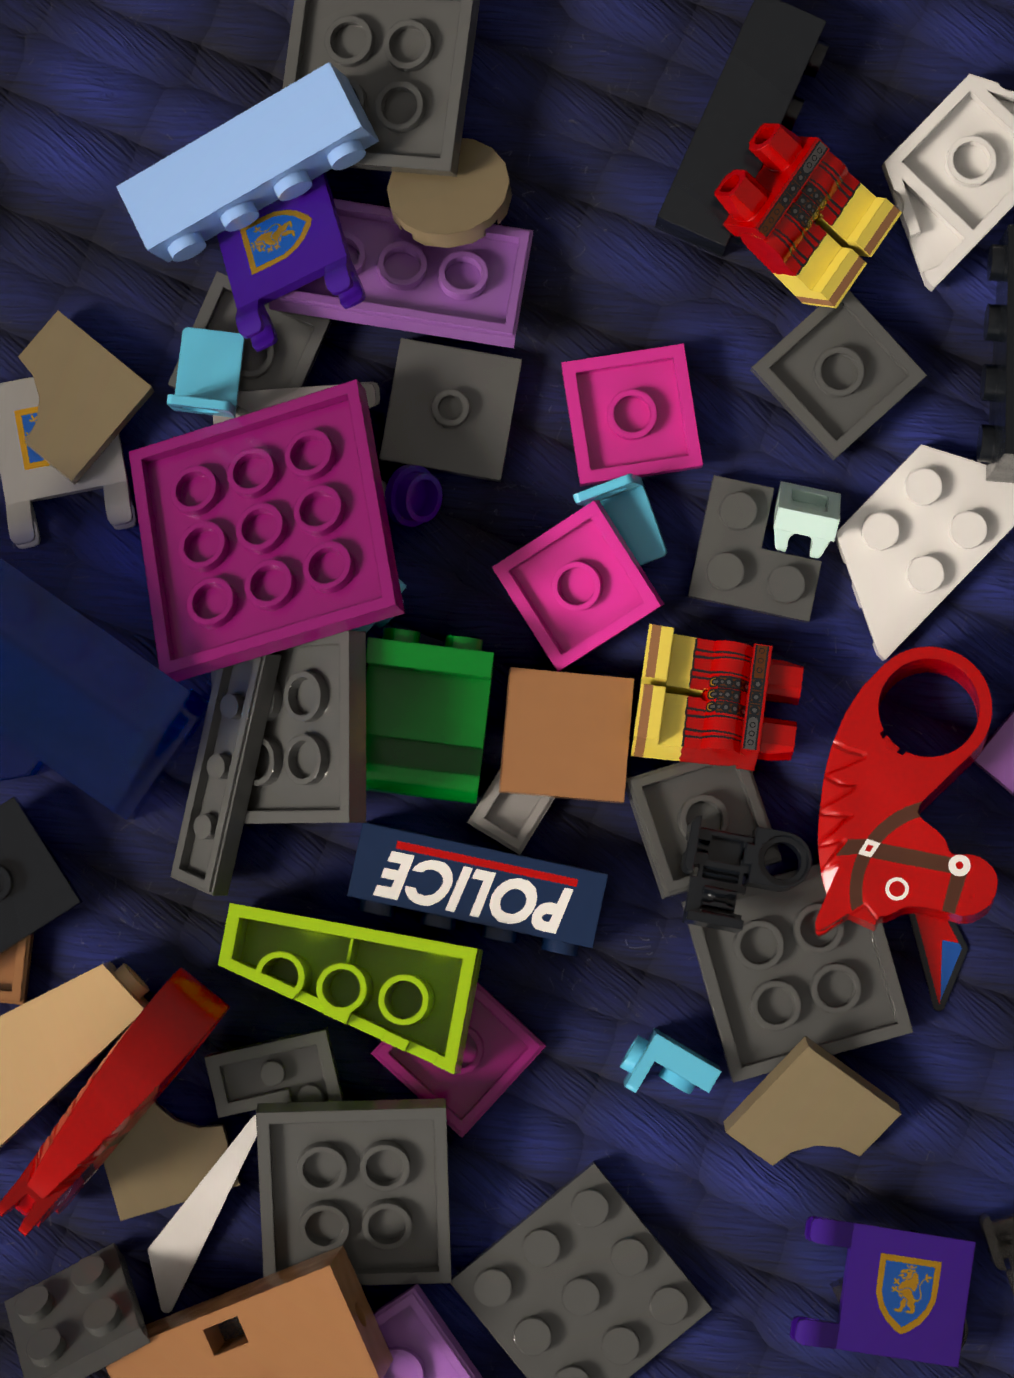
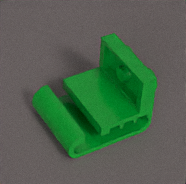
[366,628,495,804]

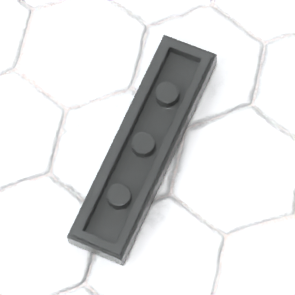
[170,653,282,896]

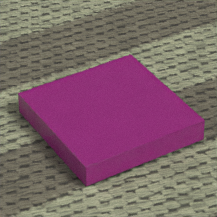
[371,982,546,1138]

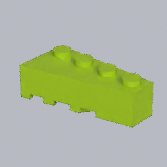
[218,903,483,1074]

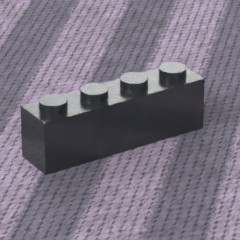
[655,0,830,257]

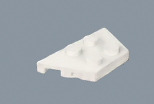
[882,74,1014,292]
[835,444,1014,661]

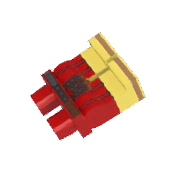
[714,123,902,308]
[631,624,804,771]

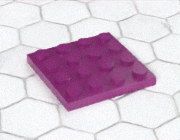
[129,379,405,684]

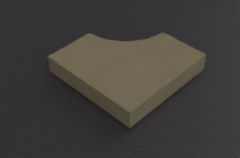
[18,310,155,485]
[723,1036,901,1166]
[104,1100,242,1221]

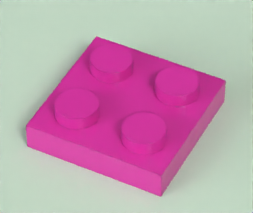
[561,343,703,487]
[492,500,665,672]

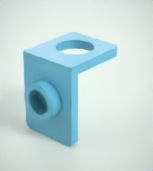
[167,327,245,418]
[573,473,667,566]

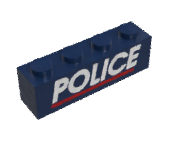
[347,822,608,957]

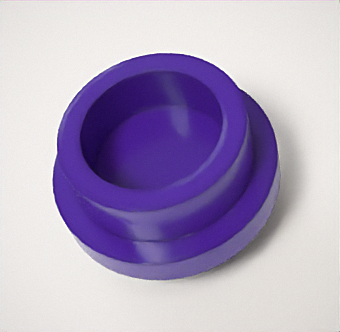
[385,464,443,527]

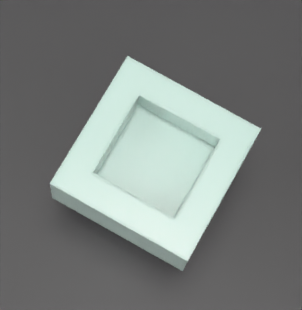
[773,481,841,559]

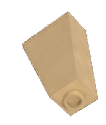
[0,961,149,1149]

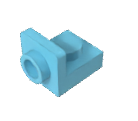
[620,1028,722,1094]

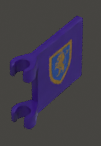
[217,172,366,352]
[790,1216,976,1368]

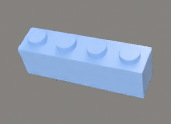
[116,62,379,263]

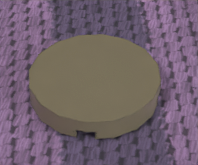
[387,138,512,248]

